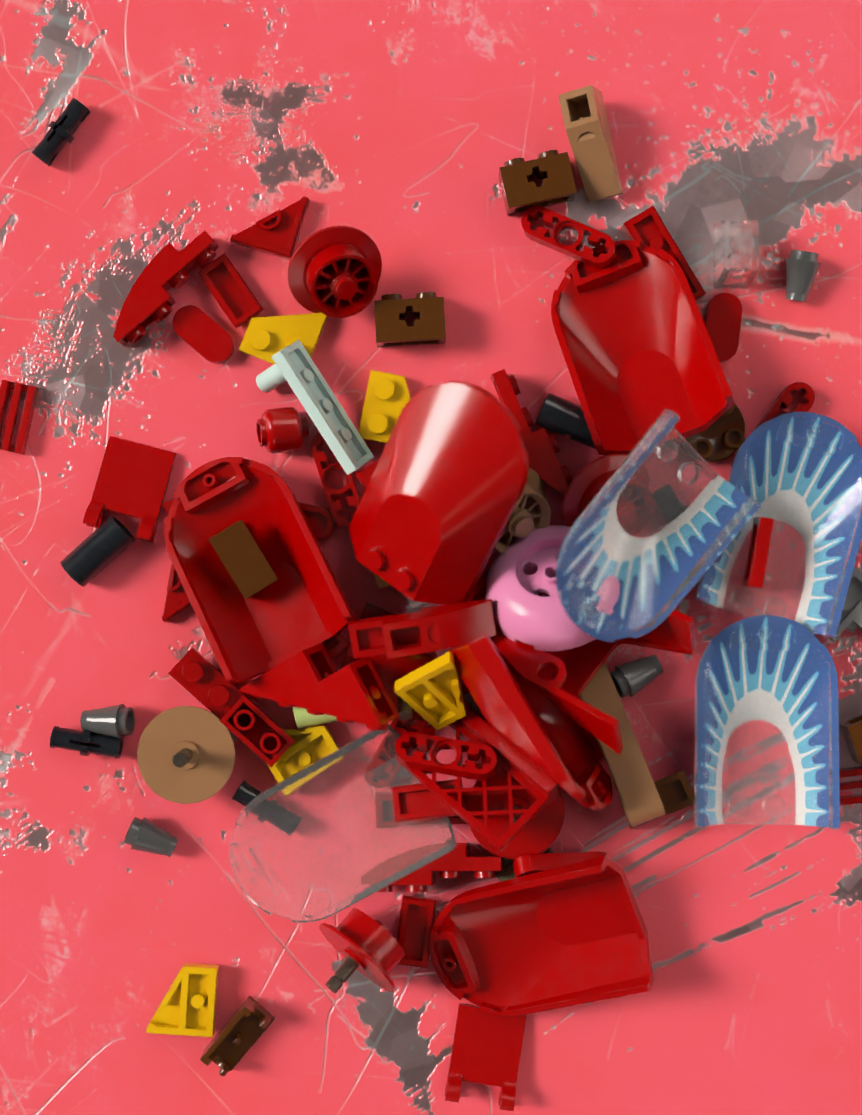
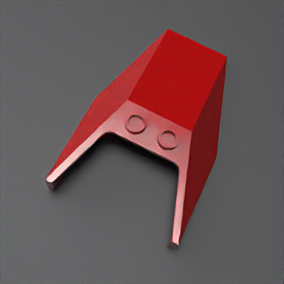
[466,567,696,755]

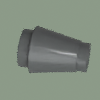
[785,250,821,302]
[610,655,663,698]
[80,704,135,738]
[123,817,178,857]

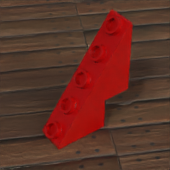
[239,643,400,731]

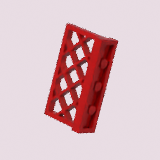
[396,705,559,852]

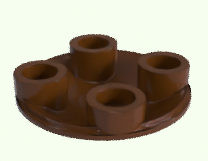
[679,404,745,462]

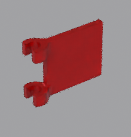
[83,436,177,543]
[444,1003,527,1112]

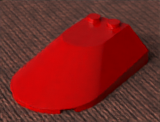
[551,240,735,455]
[349,381,529,605]
[164,457,356,684]
[447,635,612,811]
[429,855,654,1016]

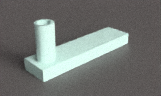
[256,340,374,475]

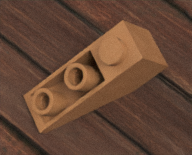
[558,85,623,203]

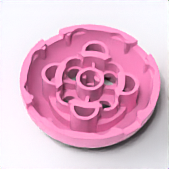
[485,525,618,651]

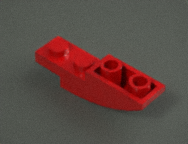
[113,230,219,347]
[491,369,572,496]
[348,599,497,659]
[168,647,295,767]
[362,842,504,892]

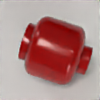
[256,407,309,454]

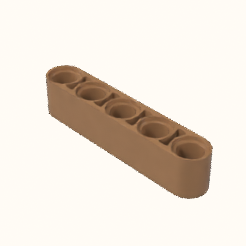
[580,662,666,827]

